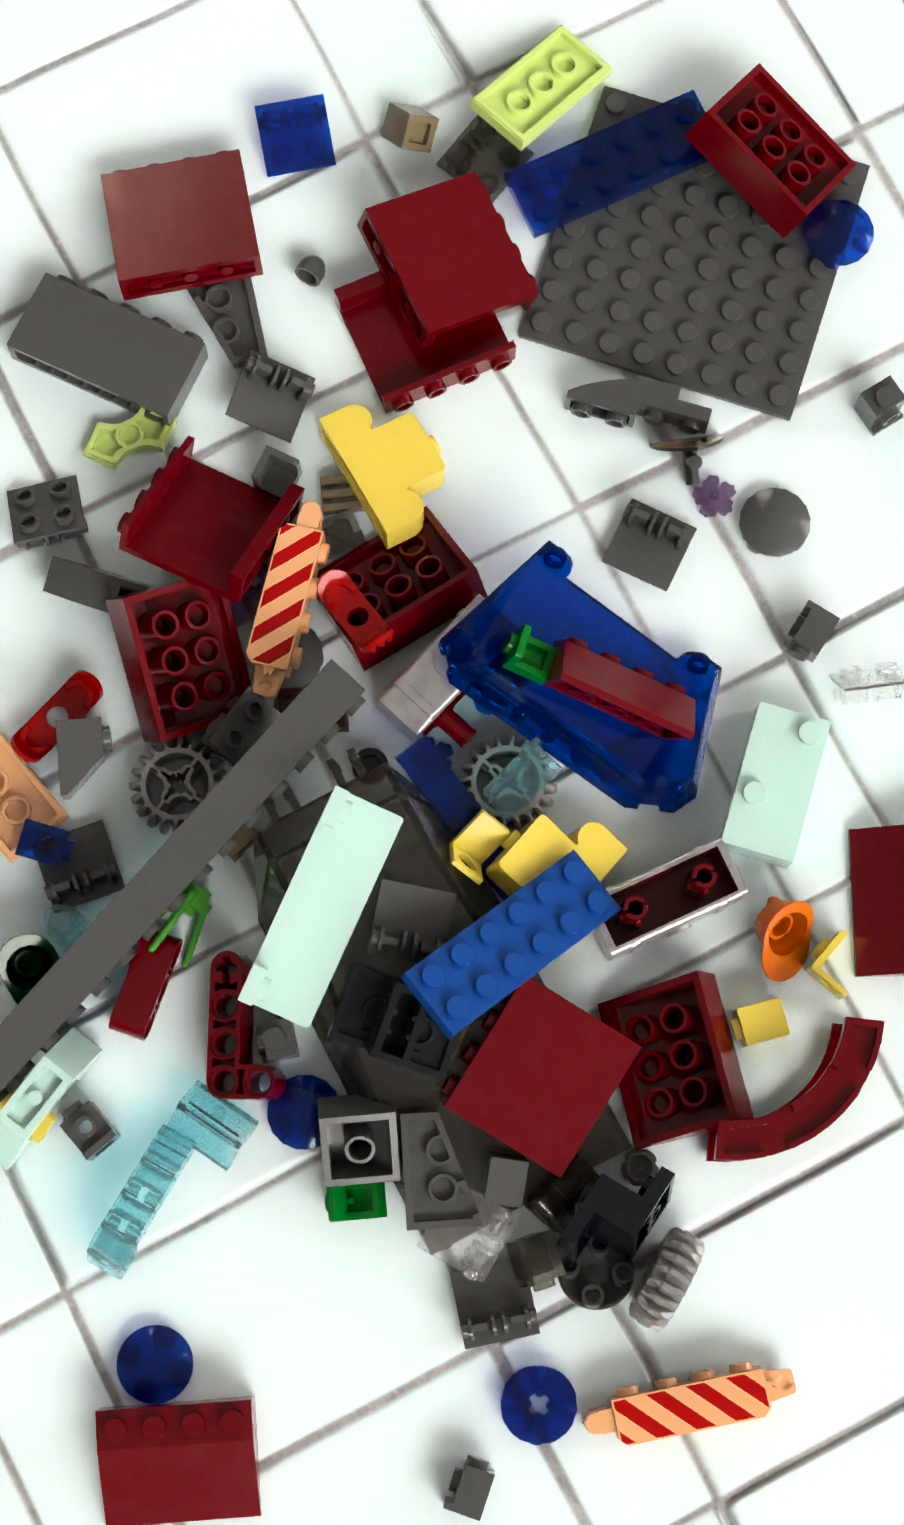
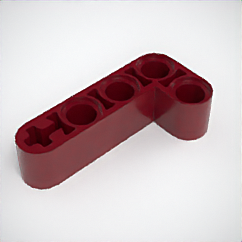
[206,951,287,1101]

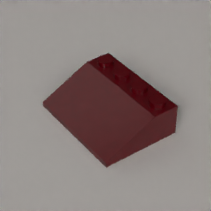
[685,63,856,239]
[317,506,488,671]
[105,579,252,743]
[848,825,904,977]
[598,971,754,1150]
[95,1396,262,1525]

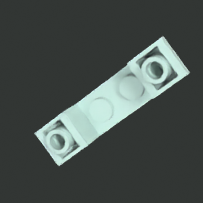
[0,1027,103,1171]

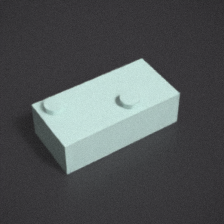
[719,701,831,868]

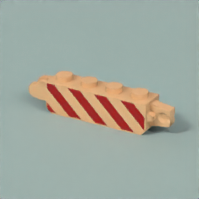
[246,500,330,700]
[583,1361,796,1446]

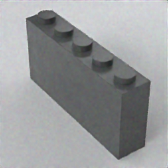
[6,272,208,426]

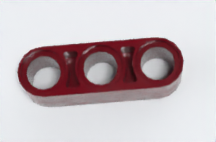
[108,930,183,1041]

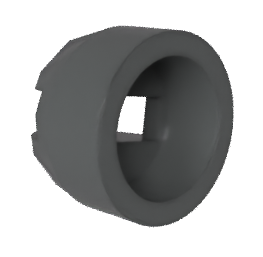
[295,255,325,287]

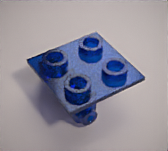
[254,94,336,177]

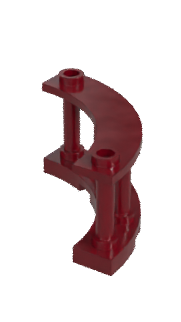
[706,1017,885,1162]

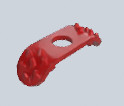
[317,569,395,653]
[11,670,103,763]

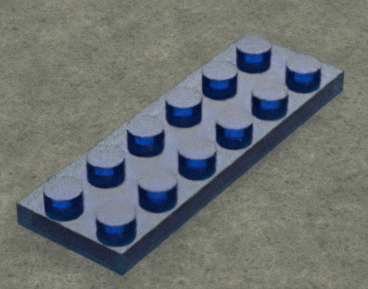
[504,90,708,238]

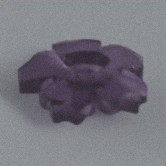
[692,475,736,518]

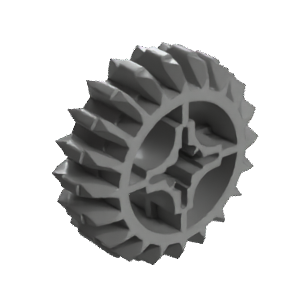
[458,735,557,832]
[129,737,227,835]
[629,1227,705,1331]

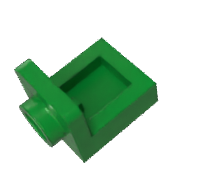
[502,624,557,685]
[325,1182,387,1222]

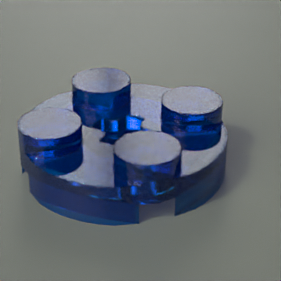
[500,1365,578,1445]

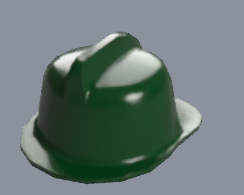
[0,933,60,1005]

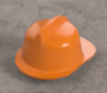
[754,896,814,982]

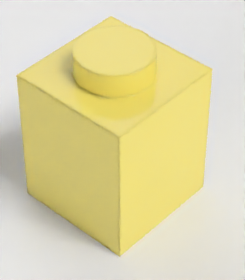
[729,997,791,1048]

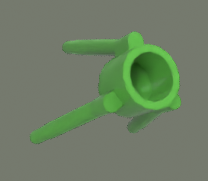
[148,881,212,967]

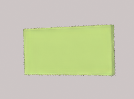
[469,25,612,151]

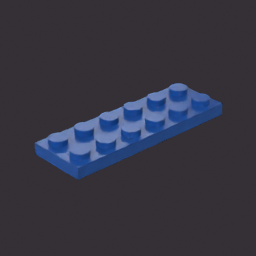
[401,850,621,1040]

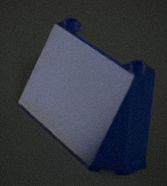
[438,540,722,813]

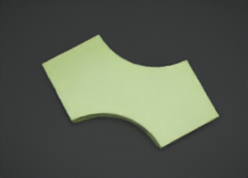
[82,407,178,470]

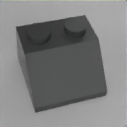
[55,717,112,800]
[318,1094,401,1187]

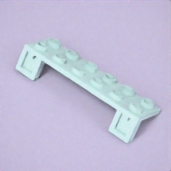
[237,785,403,1028]

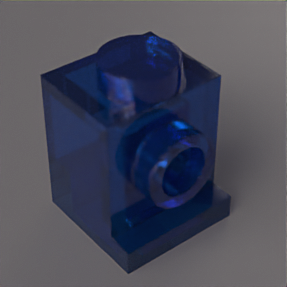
[15,818,75,867]

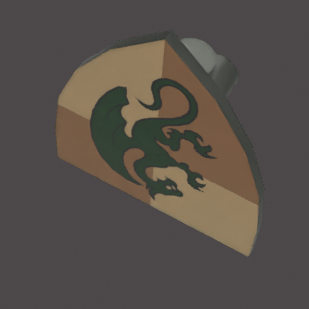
[649,433,723,485]

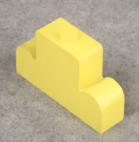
[319,404,445,550]
[486,815,628,897]

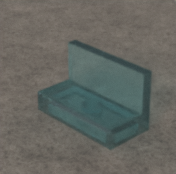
[483,736,562,822]
[165,1080,259,1171]

